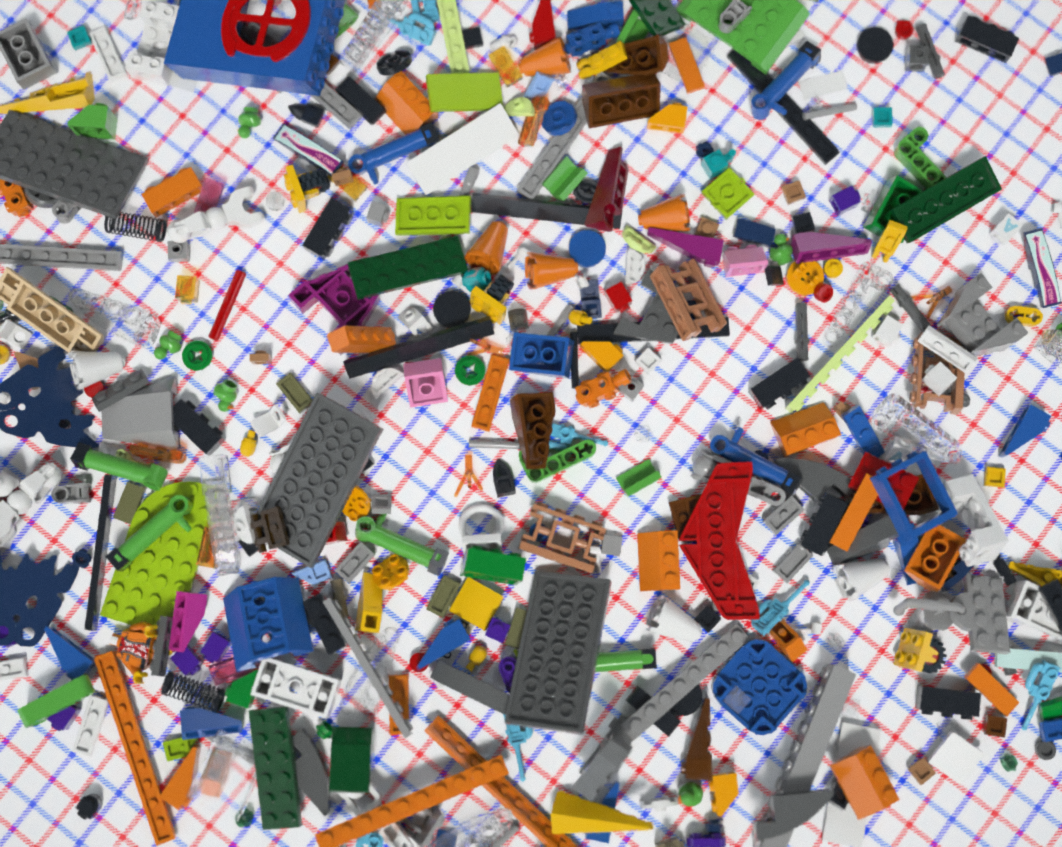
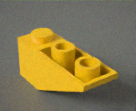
[354,572,382,633]

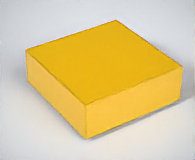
[983,466,1006,488]

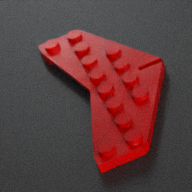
[679,462,760,620]

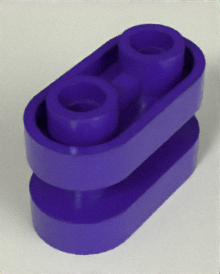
[499,657,517,694]
[686,833,726,847]

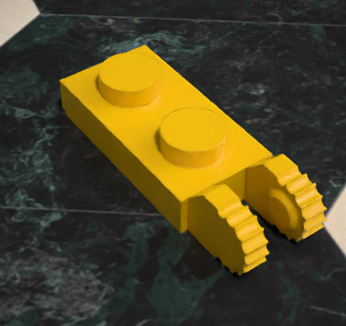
[576,41,627,79]
[872,220,908,263]

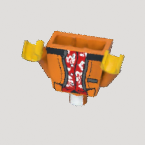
[109,621,158,684]

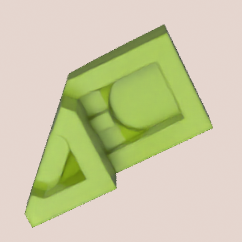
[163,737,198,762]

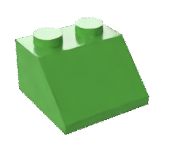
[67,103,118,140]

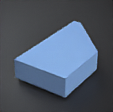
[523,71,554,100]
[292,559,333,585]

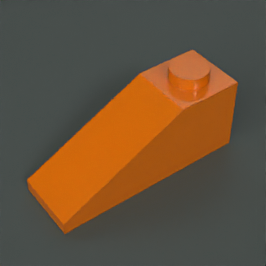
[159,745,201,811]

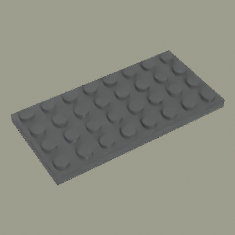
[0,110,149,219]
[256,392,384,568]
[504,571,612,735]

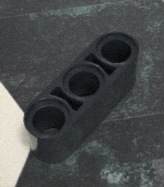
[335,76,386,126]
[625,685,681,737]

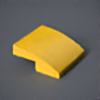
[449,577,504,631]

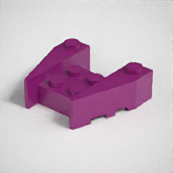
[288,264,380,356]

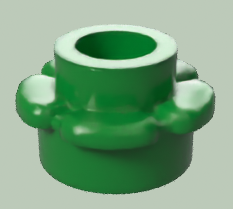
[316,721,333,739]

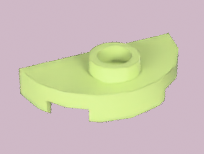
[504,97,535,117]
[622,225,656,253]

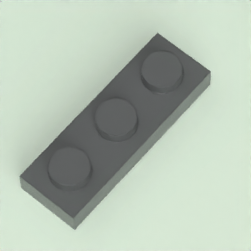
[92,369,150,412]
[150,616,173,677]

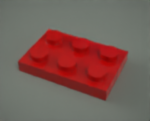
[848,452,919,510]

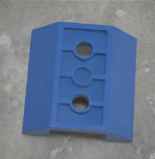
[223,577,314,672]

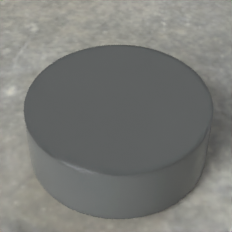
[1034,740,1056,760]

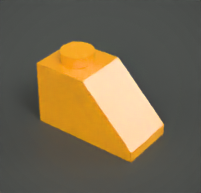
[646,103,688,134]
[580,341,624,372]

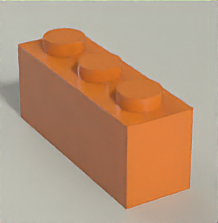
[141,167,205,218]

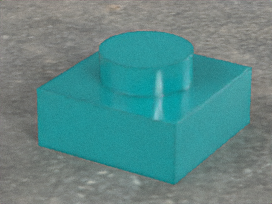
[67,25,92,51]
[872,107,893,128]

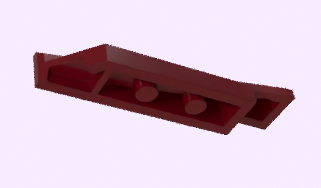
[584,146,629,232]

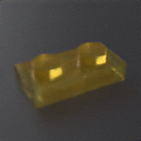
[488,46,523,88]
[327,166,368,202]

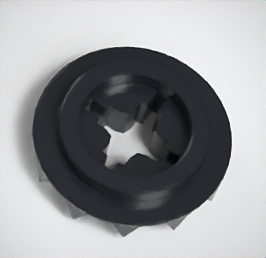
[573,180,598,206]

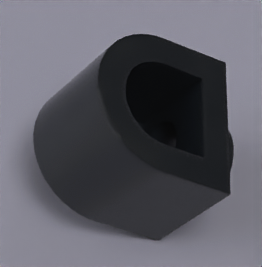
[75,794,103,820]

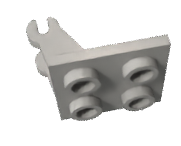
[401,804,445,847]

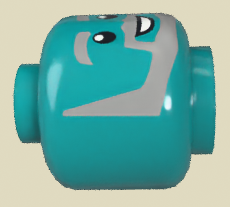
[462,266,492,292]

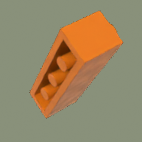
[327,326,396,353]

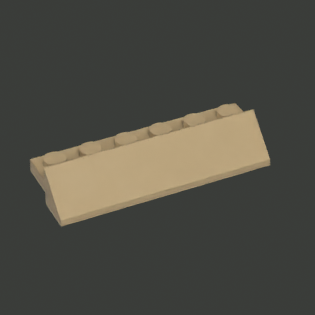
[0,267,104,353]

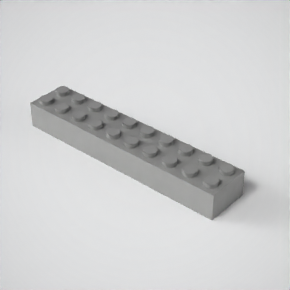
[752,664,857,847]

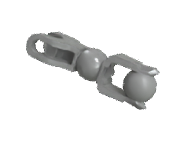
[690,449,786,506]

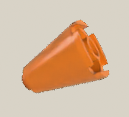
[518,37,571,77]
[638,193,691,232]
[465,221,508,275]
[525,252,578,290]

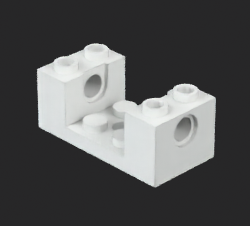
[125,0,179,87]
[937,475,1009,567]
[1005,580,1062,645]
[250,657,343,719]

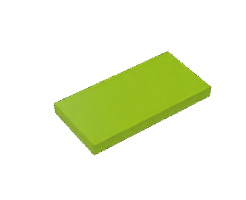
[425,73,504,112]
[395,196,471,236]

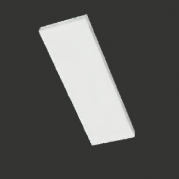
[405,103,520,195]
[821,722,882,847]

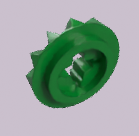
[182,341,213,371]
[455,356,485,386]

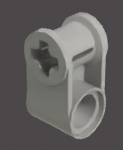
[718,0,753,34]
[52,200,82,224]
[51,483,91,505]

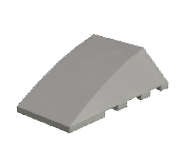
[101,376,179,451]

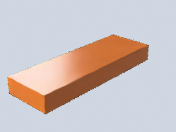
[668,37,705,94]
[964,662,1020,717]
[389,675,409,735]

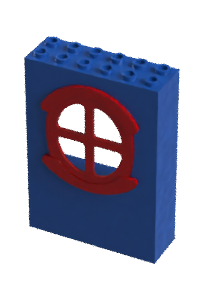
[164,0,346,96]

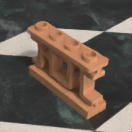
[650,259,727,341]
[909,332,966,415]
[517,502,607,574]

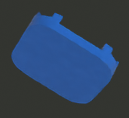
[712,639,807,735]

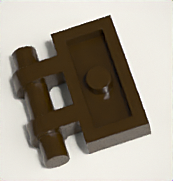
[250,506,290,553]

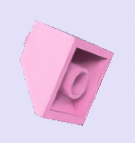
[722,245,768,277]
[403,358,448,408]

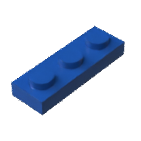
[841,404,885,457]

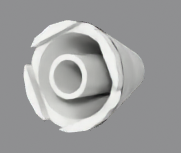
[69,351,125,389]
[833,559,890,602]
[646,596,702,642]

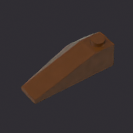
[591,35,669,76]
[510,392,556,470]
[851,474,939,516]
[680,698,712,781]

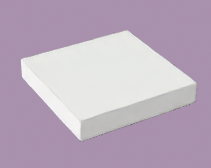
[928,730,985,785]

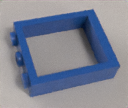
[870,450,959,542]

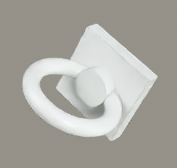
[458,504,504,555]

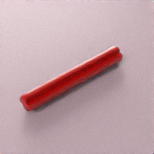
[208,270,246,341]

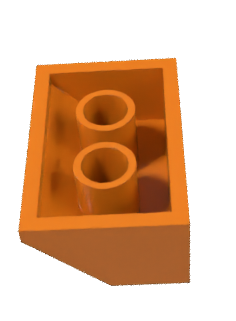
[375,71,439,135]
[770,402,841,458]
[904,525,967,592]
[637,530,681,592]
[829,745,900,820]

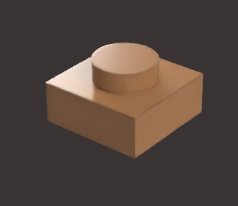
[331,169,354,186]
[781,180,806,205]
[695,217,720,238]
[249,350,272,365]
[833,401,852,421]
[907,757,936,786]

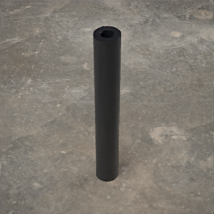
[570,332,579,389]

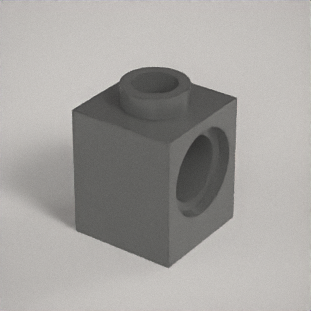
[904,45,929,72]

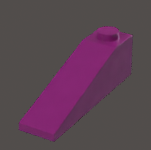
[647,227,724,268]
[790,232,872,264]

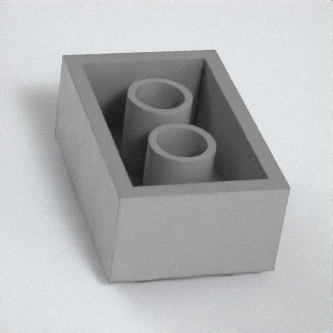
[0,18,57,90]

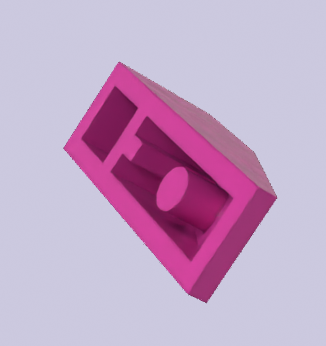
[168,591,207,652]

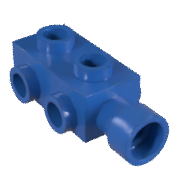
[564,22,620,57]

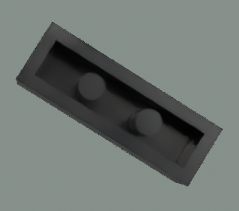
[955,15,1020,64]
[302,198,353,261]
[748,357,810,410]
[173,399,225,457]
[800,493,850,556]
[303,593,349,655]
[915,685,981,720]

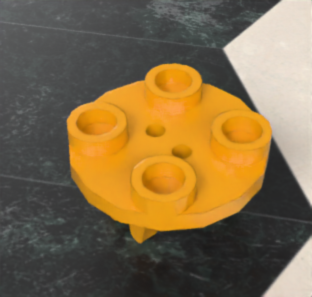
[785,261,824,297]
[342,485,372,521]
[372,554,410,591]

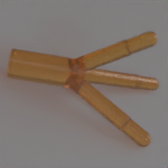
[909,286,952,318]
[467,338,505,356]
[454,455,483,497]

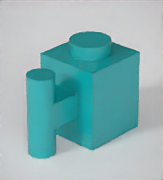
[701,149,736,180]

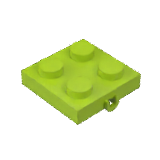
[701,167,755,220]

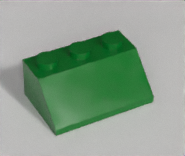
[863,175,923,243]
[459,546,526,586]

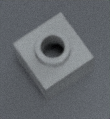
[366,201,390,227]
[167,241,190,263]
[619,375,644,402]

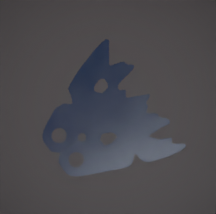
[0,346,99,448]
[0,550,81,647]

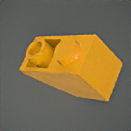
[708,772,739,817]

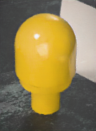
[568,310,592,326]
[240,430,257,457]
[465,645,487,672]

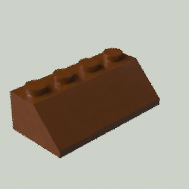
[582,74,661,129]

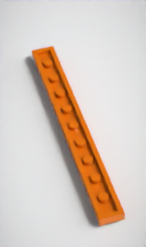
[94,651,177,846]
[424,715,578,847]
[314,755,509,847]

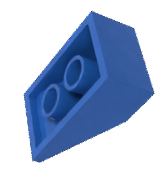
[509,332,574,379]

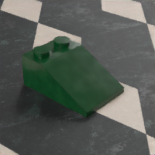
[329,726,374,793]

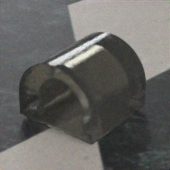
[508,308,529,332]

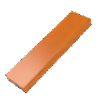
[471,354,510,432]
[829,473,878,552]

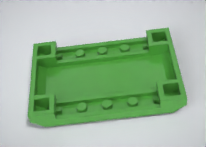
[676,0,810,74]

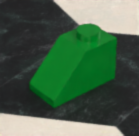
[225,669,259,709]

